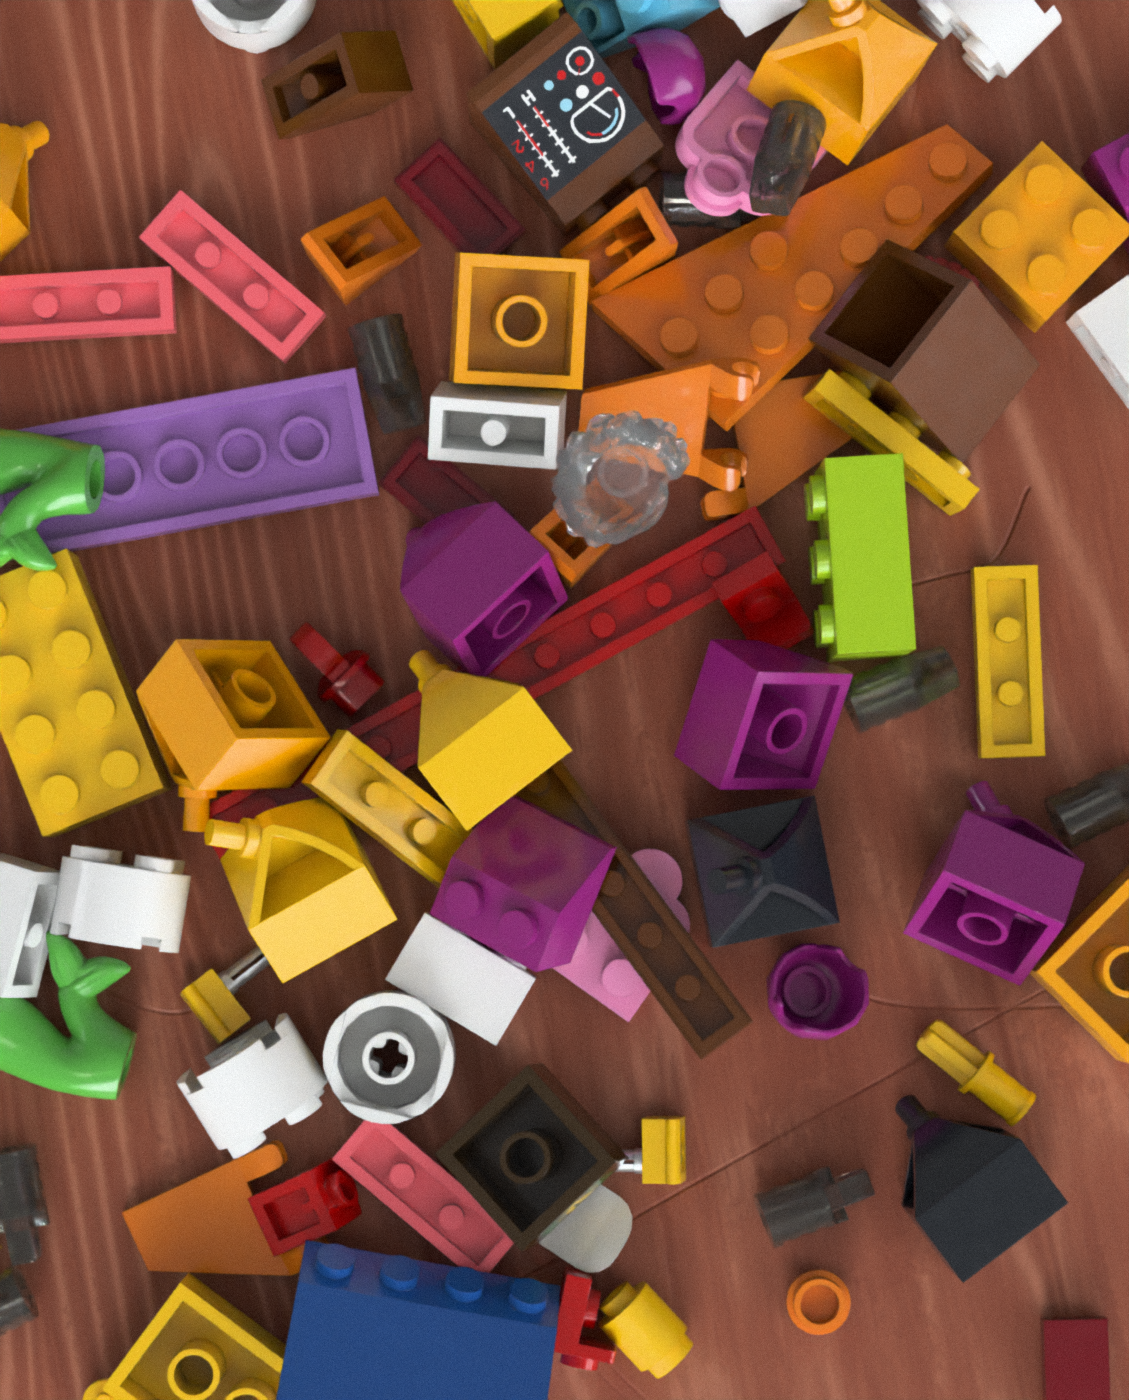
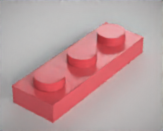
[139,190,326,364]
[0,266,177,344]
[332,1120,514,1273]

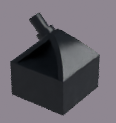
[684,795,840,948]
[895,1095,1068,1283]

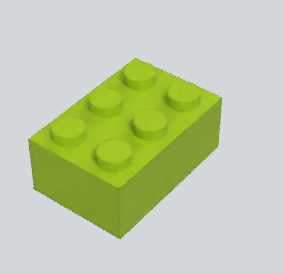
[804,453,916,662]

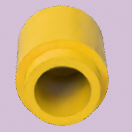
[599,1281,694,1379]

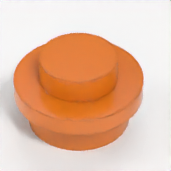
[786,1269,851,1335]

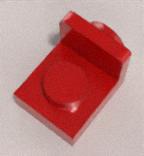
[712,551,814,649]
[247,1157,362,1257]
[554,1266,616,1371]

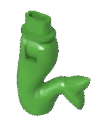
[0,428,105,571]
[0,931,137,1100]

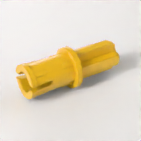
[916,1019,1037,1127]

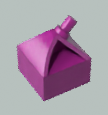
[400,501,568,677]
[903,781,1085,986]

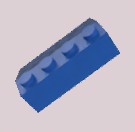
[276,1240,560,1400]

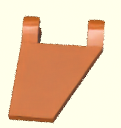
[577,357,760,491]
[700,371,852,522]
[122,1140,329,1276]

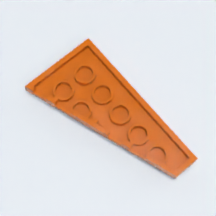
[590,124,993,432]

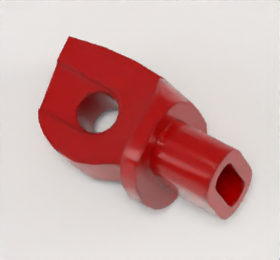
[289,621,385,717]

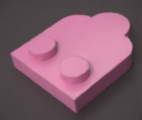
[675,59,827,217]
[553,849,690,1022]

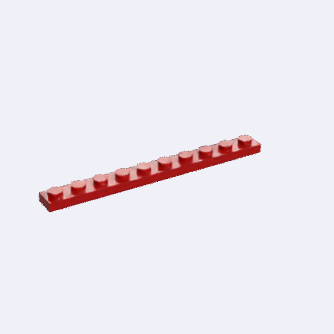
[209,506,786,859]

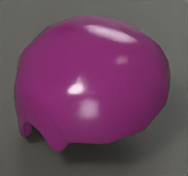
[627,28,705,125]
[766,943,869,1040]

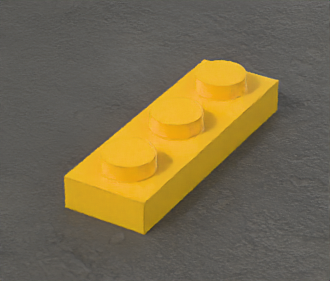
[803,369,980,516]
[971,565,1045,759]
[302,729,473,888]

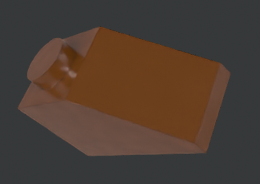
[261,31,414,140]

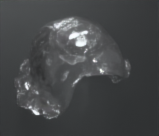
[550,410,691,548]

